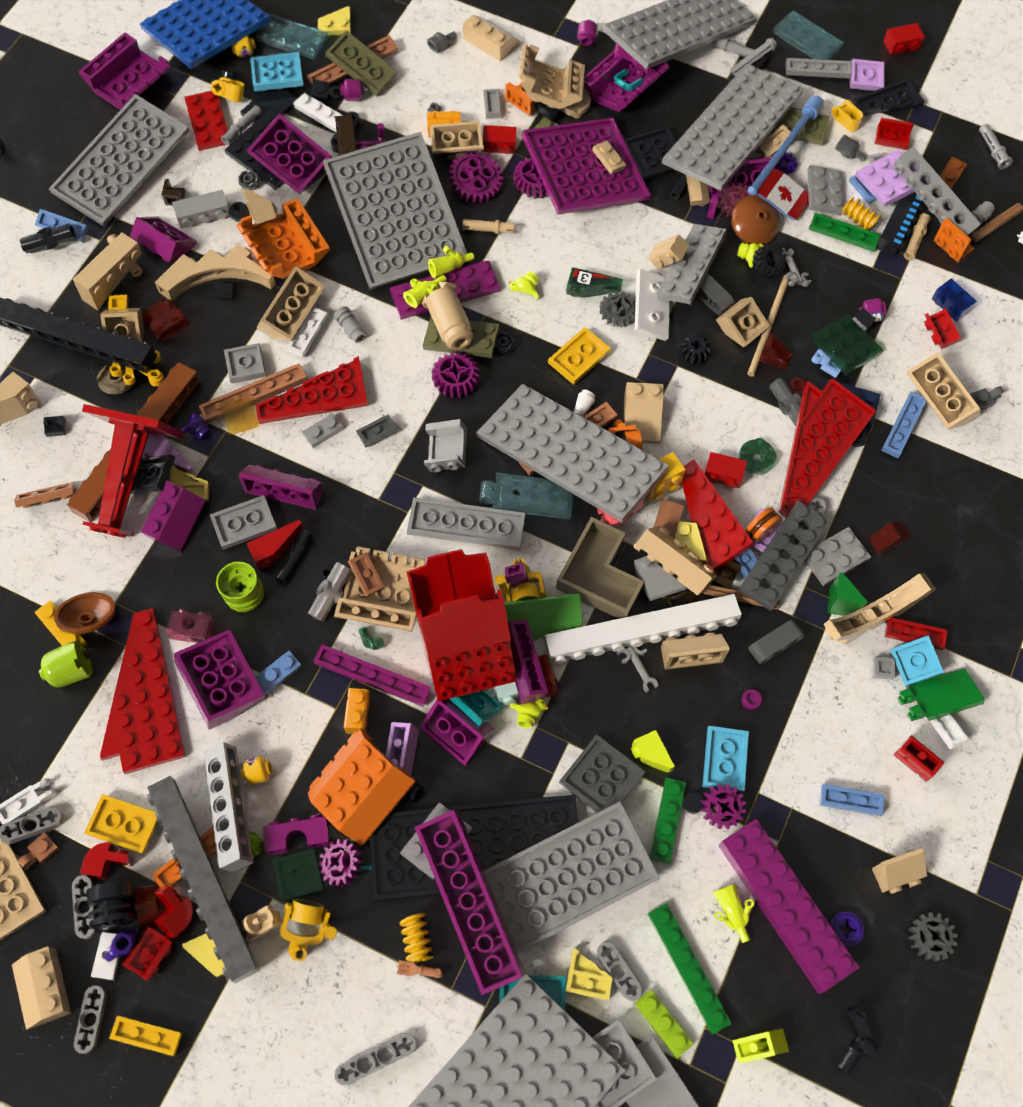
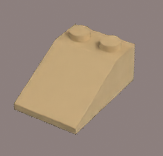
[0,372,40,425]
[623,382,663,443]

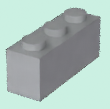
[172,189,229,229]

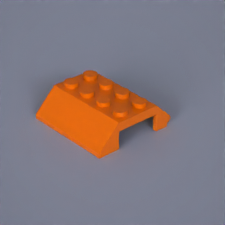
[236,198,330,279]
[308,730,416,846]

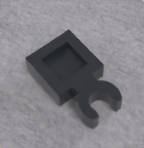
[310,79,340,101]

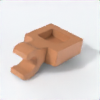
[18,833,59,870]

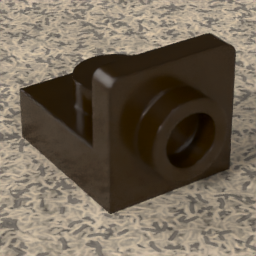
[713,560,741,588]

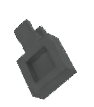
[970,386,1004,410]

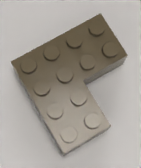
[556,517,644,619]

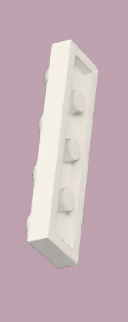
[293,93,341,132]

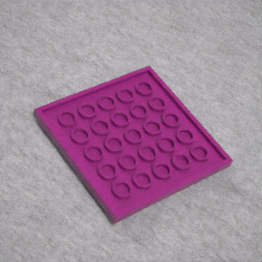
[522,118,651,215]

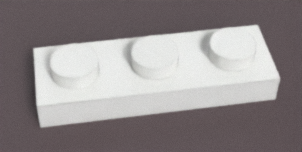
[286,307,328,357]

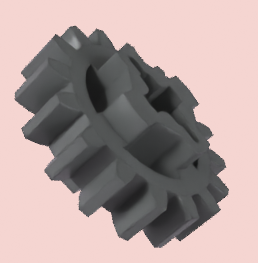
[599,291,636,328]
[909,912,958,962]

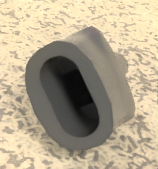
[427,31,457,53]
[834,134,866,161]

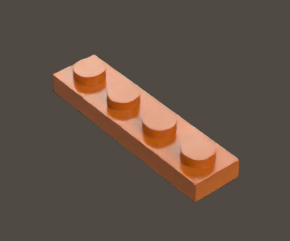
[151,826,217,888]

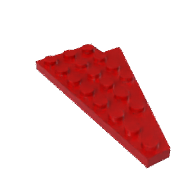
[778,378,876,518]
[100,608,186,774]

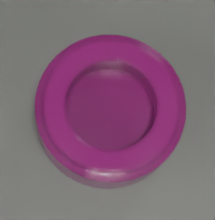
[741,689,762,710]

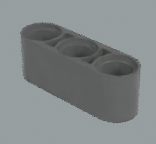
[696,273,734,315]
[748,619,805,665]

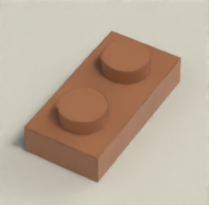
[348,552,384,596]

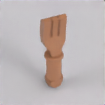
[397,960,443,978]

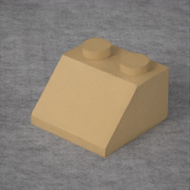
[241,187,278,224]
[716,297,770,347]
[100,308,144,343]
[872,848,927,894]

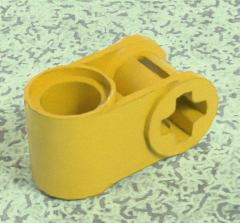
[211,77,245,102]
[832,100,863,132]

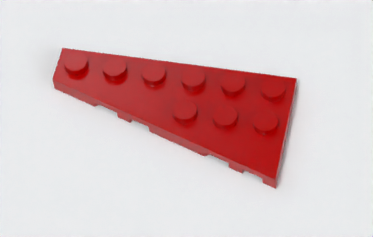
[256,356,368,424]
[682,459,755,572]

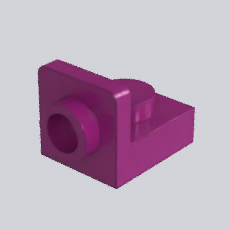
[505,562,528,585]

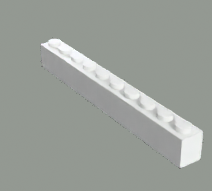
[544,594,741,664]

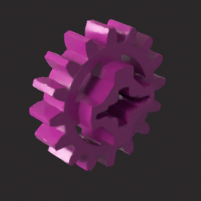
[700,784,746,830]
[318,839,363,887]

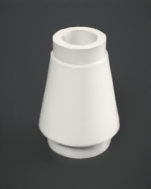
[574,390,595,417]

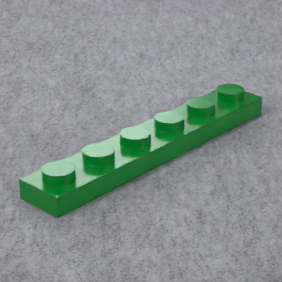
[647,903,732,1035]

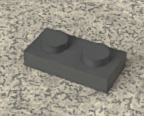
[356,414,398,448]

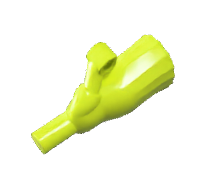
[428,245,474,278]
[403,275,447,308]
[712,883,754,943]

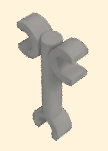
[782,248,812,287]
[617,646,658,693]

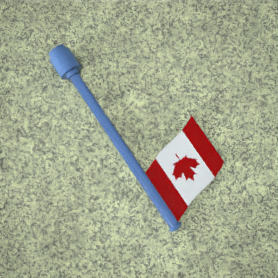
[748,96,824,221]

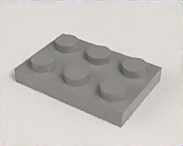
[807,165,843,216]
[210,495,277,550]
[804,527,871,586]
[400,803,472,880]

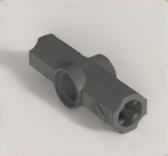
[769,378,801,426]

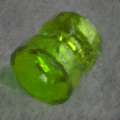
[249,832,263,856]

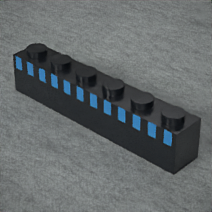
[876,192,924,256]

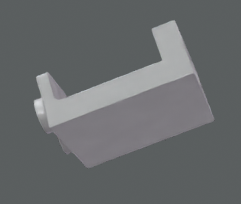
[424,419,467,472]

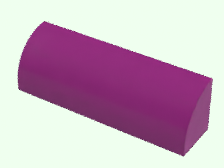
[508,619,548,704]

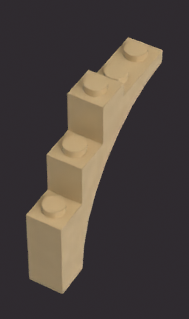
[155,244,276,301]
[824,573,937,644]

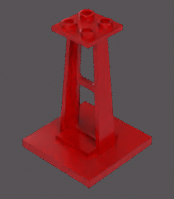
[82,404,183,538]

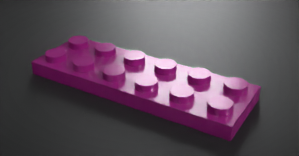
[390,260,500,320]

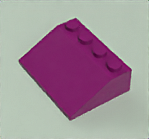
[247,113,332,195]
[174,629,265,730]

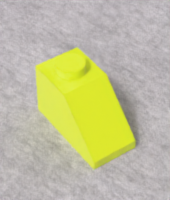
[631,730,675,773]
[733,1029,789,1063]

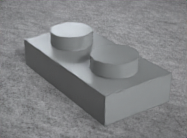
[302,413,344,448]

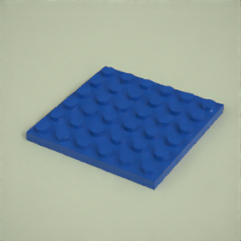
[139,0,271,69]

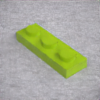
[634,989,694,1059]

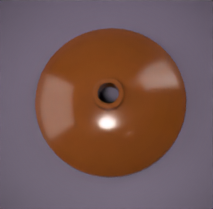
[732,195,780,245]
[54,592,116,634]

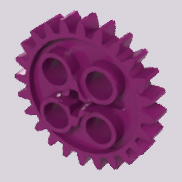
[448,151,503,203]

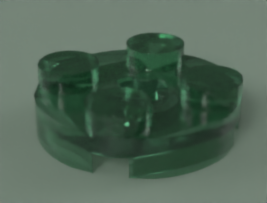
[738,438,777,475]

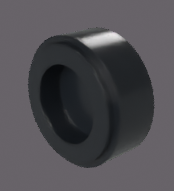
[683,792,704,814]

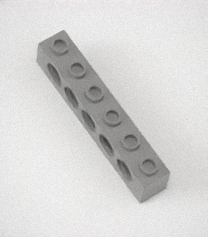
[892,146,981,236]
[204,742,254,872]

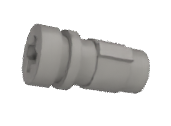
[971,201,995,232]
[334,306,367,343]

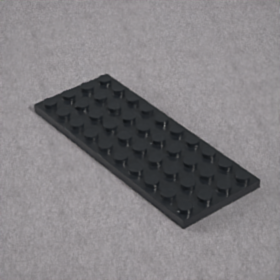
[370,794,579,901]

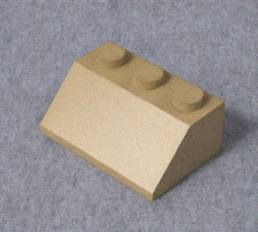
[463,15,520,61]
[430,121,483,154]
[661,633,729,670]
[12,946,71,1030]

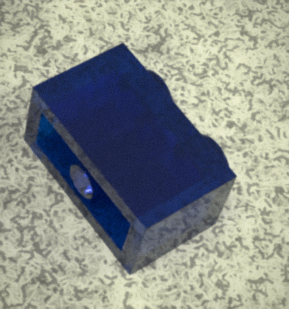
[932,278,977,322]

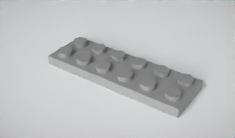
[657,224,727,304]
[407,497,525,550]

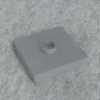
[224,343,266,383]

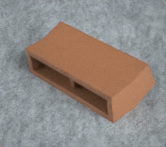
[654,500,684,539]

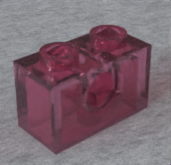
[166,609,214,643]

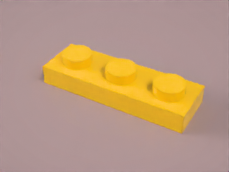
[34,600,87,646]
[109,1016,182,1056]

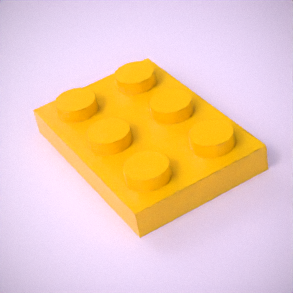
[548,327,611,385]
[84,794,158,855]

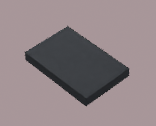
[240,88,298,124]
[131,454,176,494]

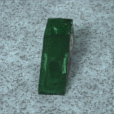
[566,267,623,298]

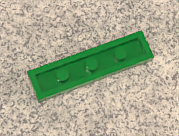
[809,213,880,252]
[649,778,686,864]

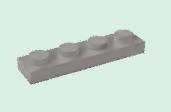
[786,58,852,78]

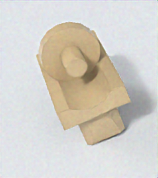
[241,905,282,942]

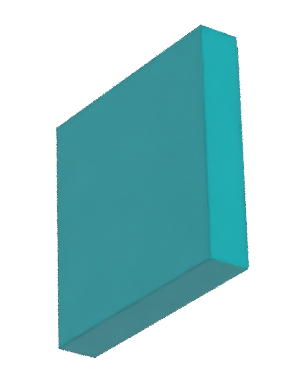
[450,690,504,726]

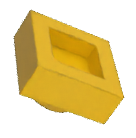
[108,295,129,310]

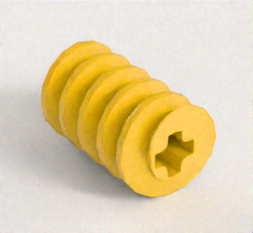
[842,197,882,231]
[400,913,434,962]

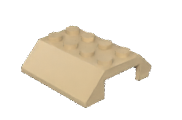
[519,44,585,109]
[334,546,426,632]

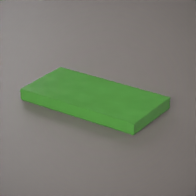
[504,593,582,638]

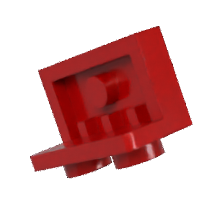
[874,118,914,150]
[924,309,961,350]
[122,926,173,981]

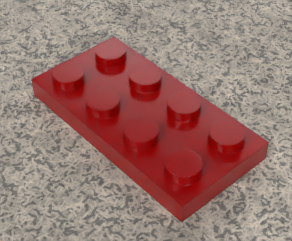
[184,90,231,151]

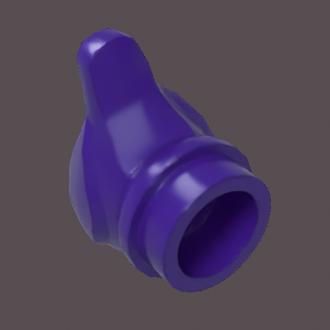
[181,412,211,441]
[105,928,139,962]

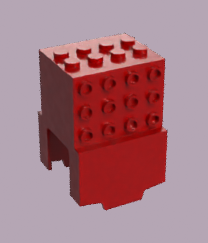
[406,549,517,701]

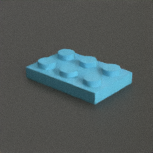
[702,726,749,793]

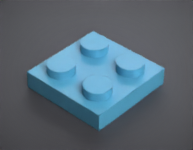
[890,636,944,687]

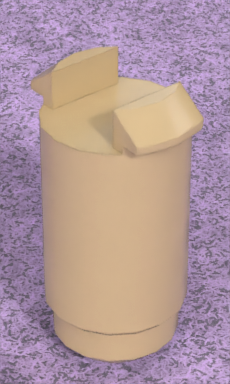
[422,282,474,350]

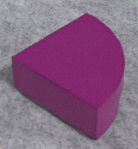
[707,194,719,219]

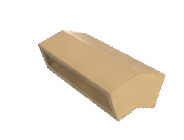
[686,175,710,206]

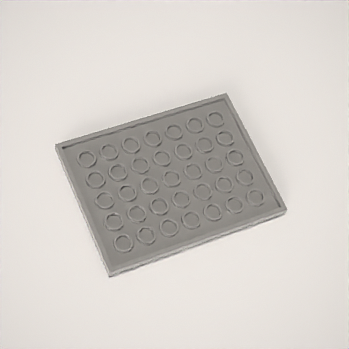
[323,132,467,290]
[409,973,625,1107]

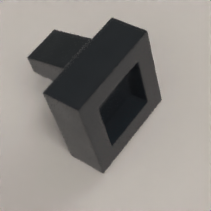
[43,416,66,437]

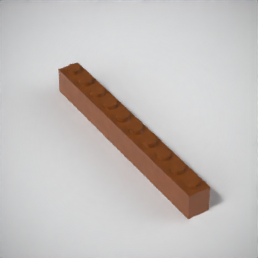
[67,362,200,522]

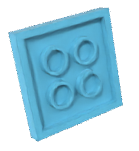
[250,52,303,91]

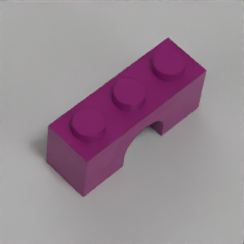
[263,815,330,856]

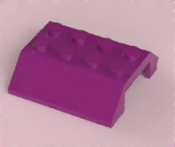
[78,32,171,110]
[583,51,670,112]

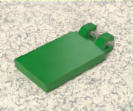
[898,668,985,721]

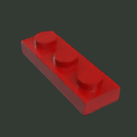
[885,617,947,650]

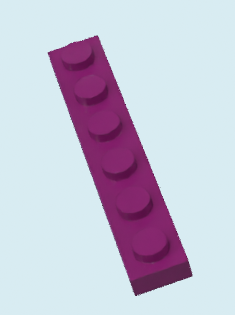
[313,644,431,707]

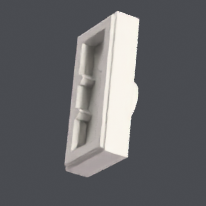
[930,714,969,750]
[91,932,120,980]

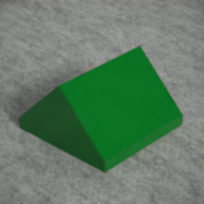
[828,572,868,616]

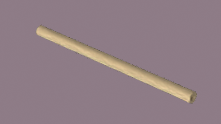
[747,275,790,377]

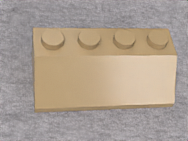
[257,266,326,341]
[906,352,980,430]

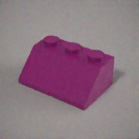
[130,216,197,262]
[141,481,206,552]
[419,699,494,766]

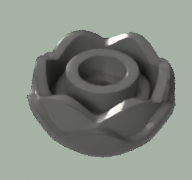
[238,170,259,190]

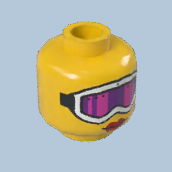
[231,35,256,58]
[240,756,273,786]

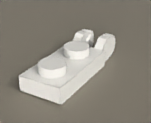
[0,778,57,825]

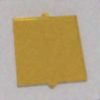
[219,396,259,435]

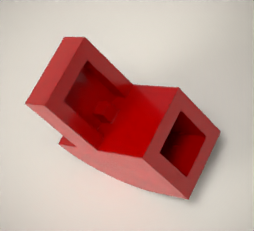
[80,842,134,880]
[155,886,193,938]

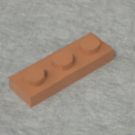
[14,482,76,508]

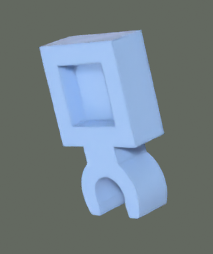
[811,349,846,378]

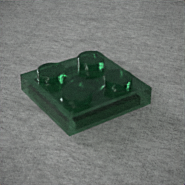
[272,848,324,903]

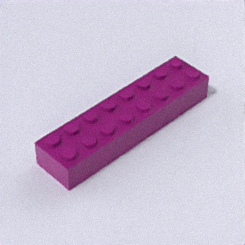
[415,810,525,995]
[718,819,859,994]

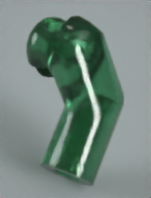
[358,627,384,650]

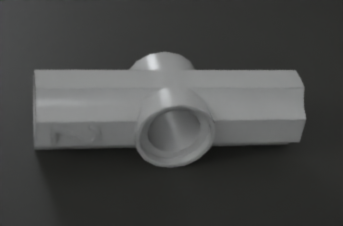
[308,562,352,622]

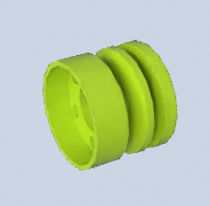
[216,562,265,612]

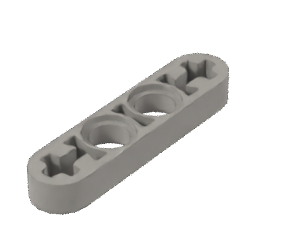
[334,1034,417,1086]

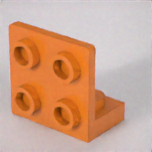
[505,82,542,116]
[934,218,974,262]

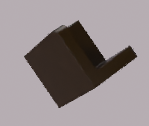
[162,179,185,206]

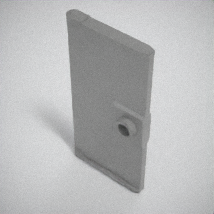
[626,1035,699,1107]

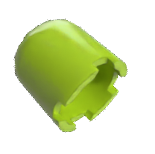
[39,640,93,688]

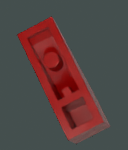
[247,520,303,569]

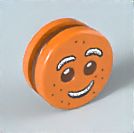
[745,507,782,543]

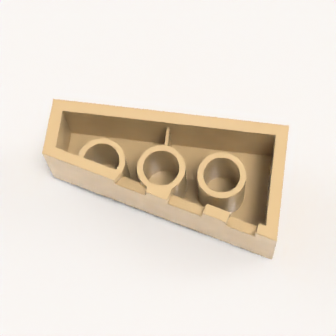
[73,233,142,310]
[634,526,717,595]

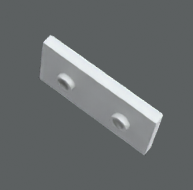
[635,269,669,341]

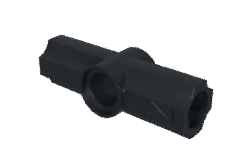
[19,223,76,254]

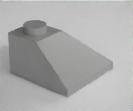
[634,556,686,601]

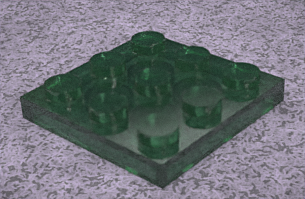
[810,314,884,375]

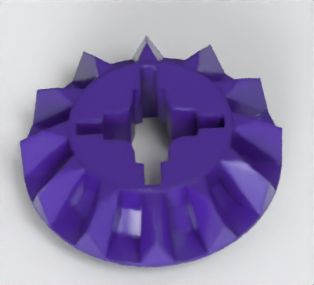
[773,152,798,174]
[830,911,864,947]

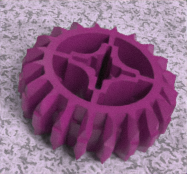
[514,157,548,199]
[431,351,480,399]

